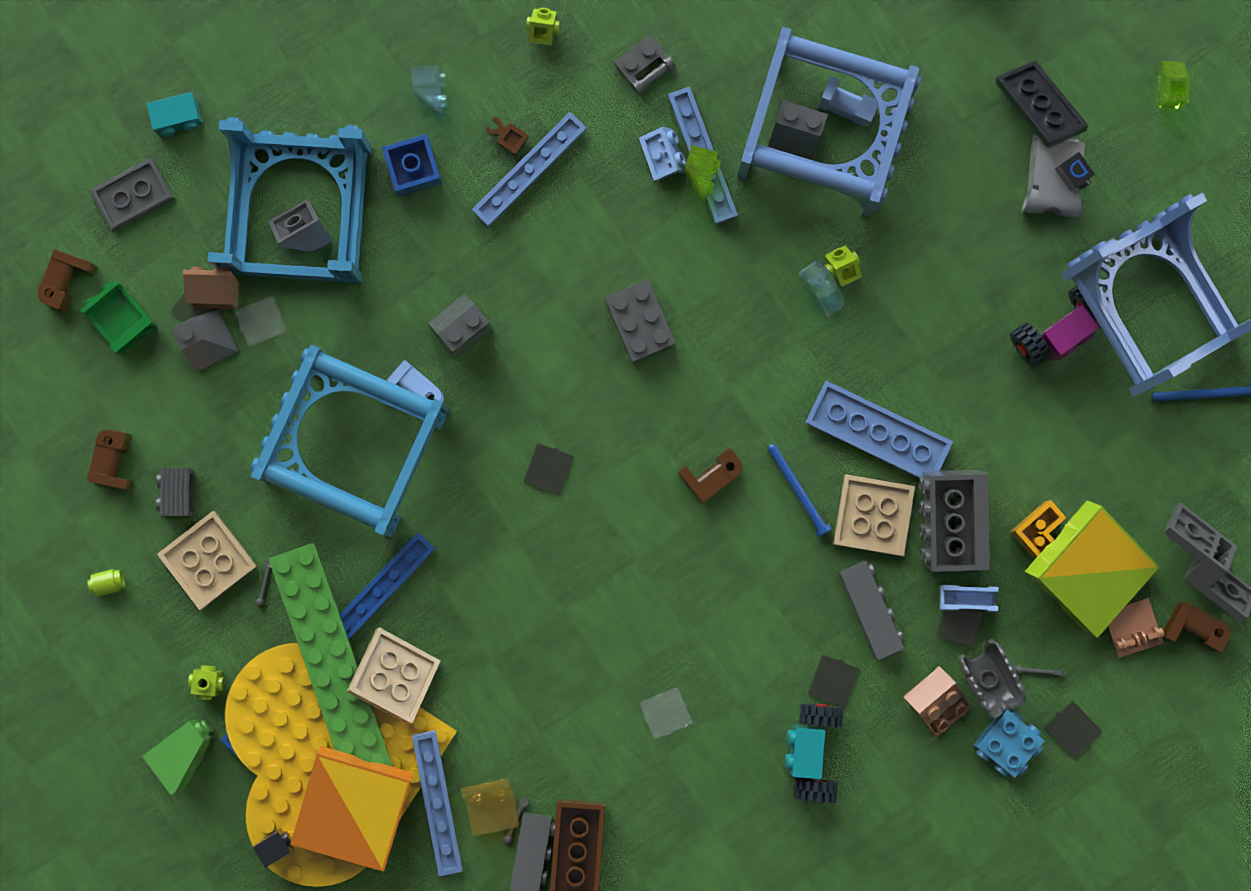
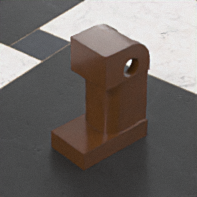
[37,249,98,313]
[87,429,134,491]
[678,448,742,504]
[1162,602,1231,653]

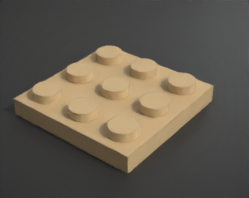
[833,474,915,556]
[157,511,258,610]
[347,627,440,725]

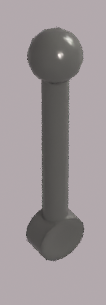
[256,559,271,607]
[1014,665,1063,676]
[503,797,529,844]

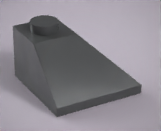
[268,199,332,252]
[171,310,239,372]

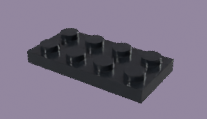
[995,60,1088,148]

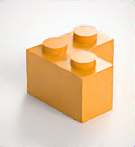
[1010,500,1066,560]

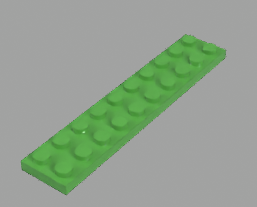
[268,542,393,767]

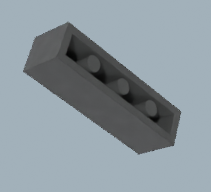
[837,561,905,660]
[510,812,555,891]

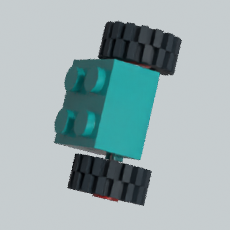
[785,704,844,803]

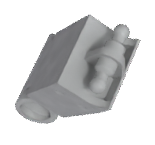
[1021,135,1085,218]

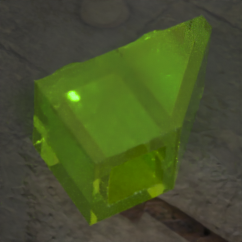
[1158,61,1190,108]
[685,145,721,202]

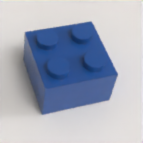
[382,134,443,197]

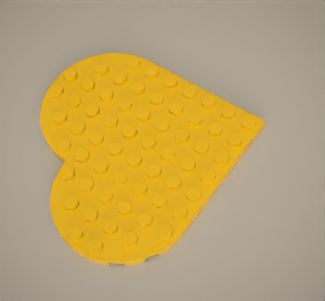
[225,643,457,887]

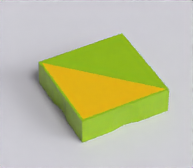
[1025,500,1159,638]

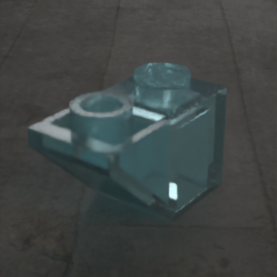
[411,65,447,117]
[798,260,847,317]

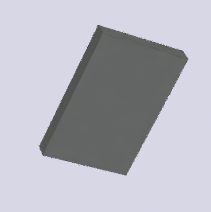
[90,157,175,231]

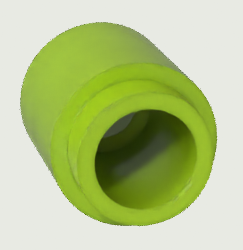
[87,569,125,597]

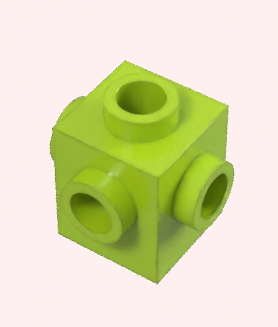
[526,8,560,45]
[825,245,862,287]
[188,665,225,700]

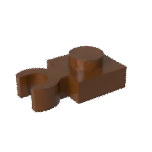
[486,117,529,156]

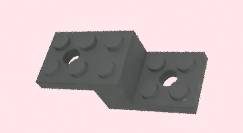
[1163,502,1251,623]

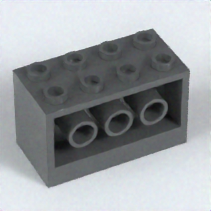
[919,470,990,572]

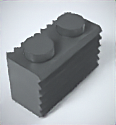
[156,468,194,516]

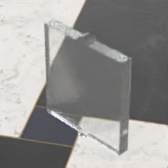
[235,296,287,347]
[640,687,692,739]

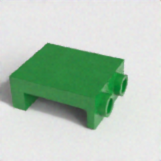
[80,281,157,356]

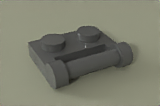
[614,35,676,95]

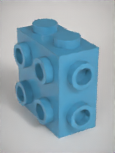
[973,709,1045,778]

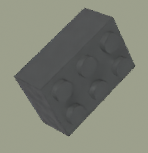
[605,279,676,365]

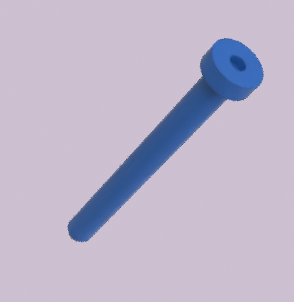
[1152,383,1251,402]
[768,444,832,537]

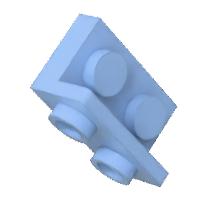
[639,127,687,181]

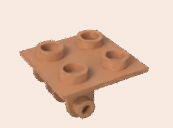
[1108,598,1165,658]

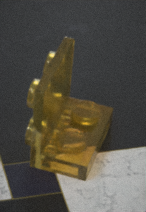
[461,778,519,836]

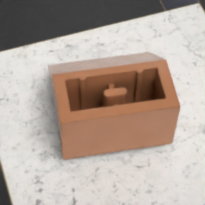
[183,267,239,310]
[904,666,972,737]

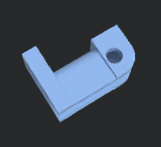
[818,76,878,126]
[387,360,444,402]
[940,585,998,613]

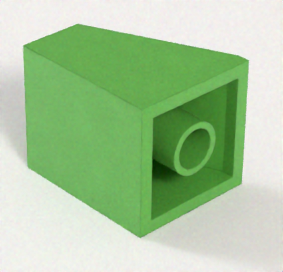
[142,718,214,795]

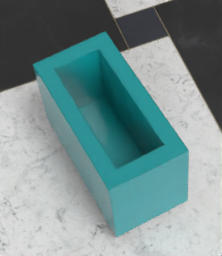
[146,92,203,137]

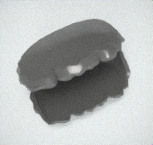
[958,639,1027,719]

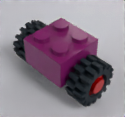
[1009,286,1099,368]

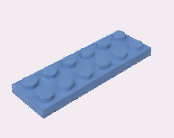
[805,381,953,478]

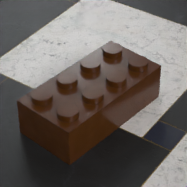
[550,799,605,891]

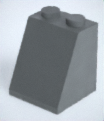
[768,100,828,160]
[428,294,493,359]

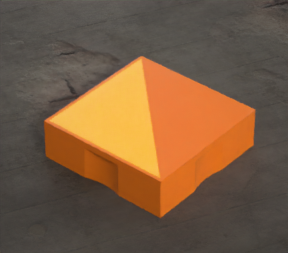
[290,746,414,872]

